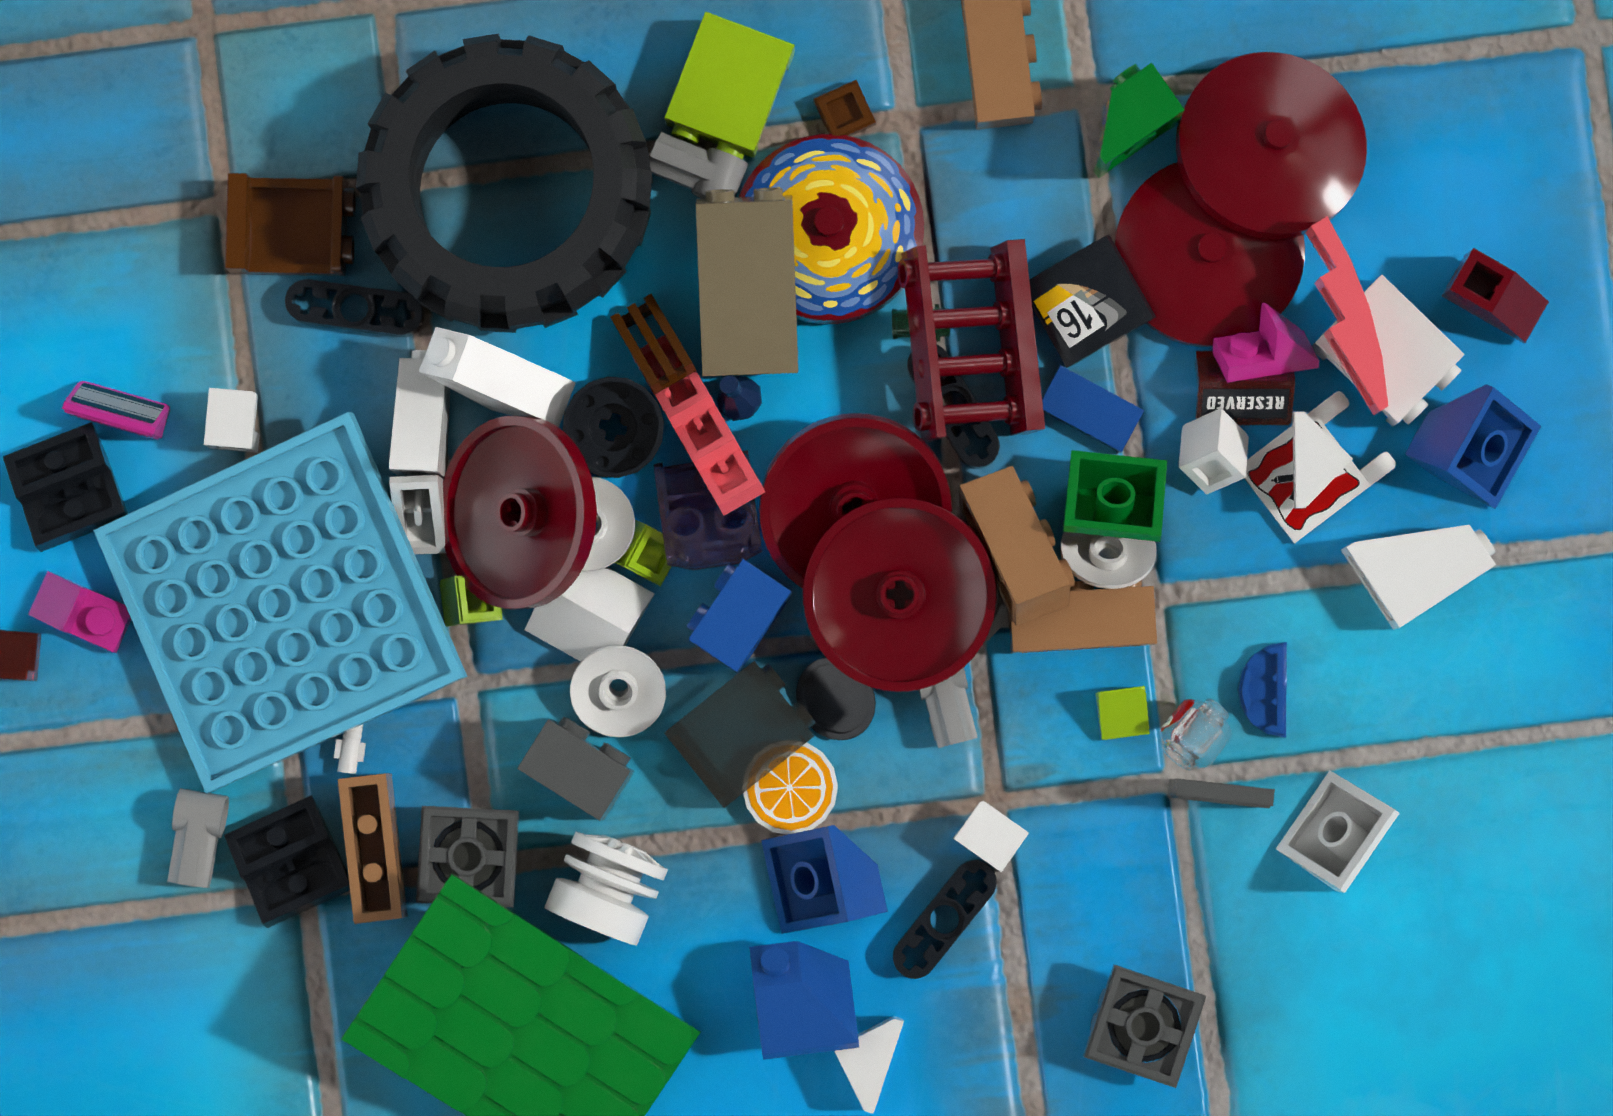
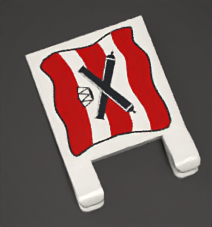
[1244,391,1396,544]

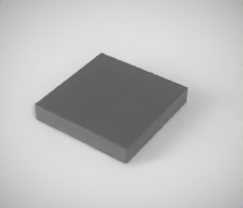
[1168,778,1275,808]

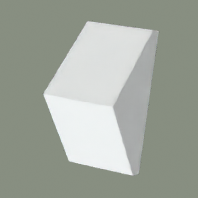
[1292,411,1353,509]
[389,475,446,555]
[835,1016,904,1114]

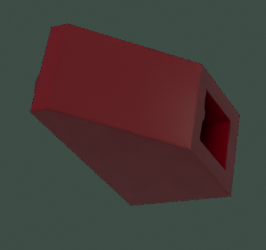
[1441,248,1549,343]

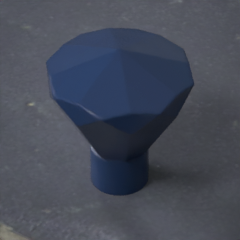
[717,375,762,421]

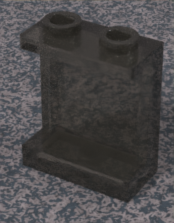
[664,661,816,808]

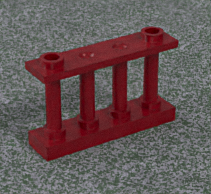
[898,239,1045,442]

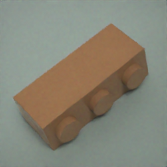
[961,0,1042,130]
[959,466,1075,626]
[1008,580,1157,654]
[338,773,408,924]

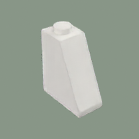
[419,327,575,427]
[389,350,450,478]
[1341,525,1496,630]

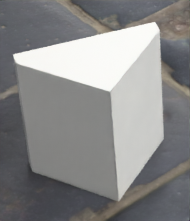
[525,567,655,662]
[1276,771,1399,893]

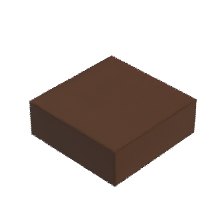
[813,80,876,136]

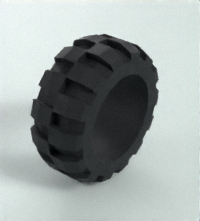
[356,33,653,333]

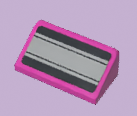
[62,381,170,440]

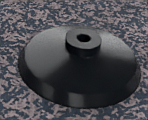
[796,658,876,740]

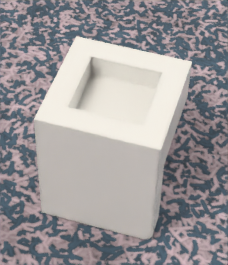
[204,388,260,453]
[1179,408,1249,495]
[953,801,1029,872]

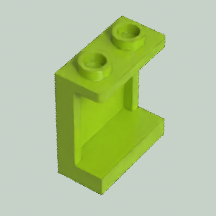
[665,11,795,159]

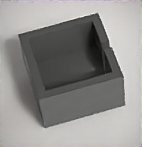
[517,716,635,821]

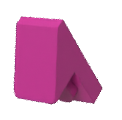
[1213,303,1319,383]
[28,571,131,653]

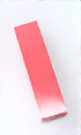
[1305,216,1388,415]
[631,335,765,516]

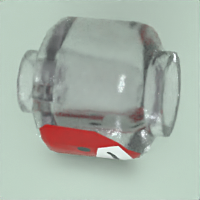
[1161,698,1232,770]

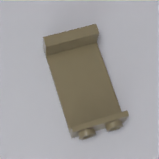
[696,188,798,376]

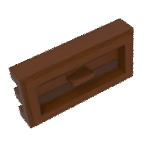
[610,293,697,394]

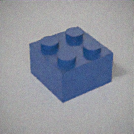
[686,559,792,674]

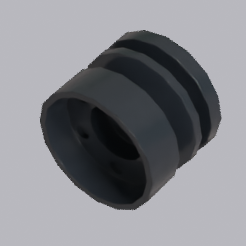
[563,377,664,478]

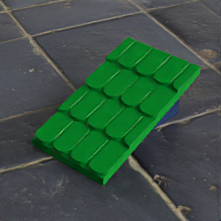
[341,874,701,1116]

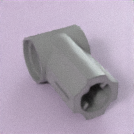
[649,132,748,198]
[919,668,978,748]
[167,788,229,888]

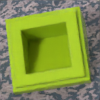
[615,520,683,586]
[440,576,503,627]
[1095,686,1150,740]

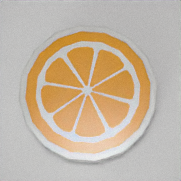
[742,739,838,835]

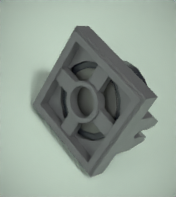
[416,806,519,907]
[1083,964,1206,1088]

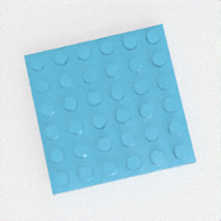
[93,412,468,794]

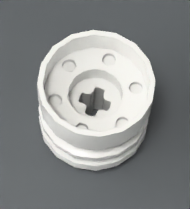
[544,831,668,946]

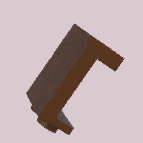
[225,173,356,276]

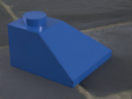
[1405,384,1541,509]
[761,825,888,934]
[749,941,860,1060]

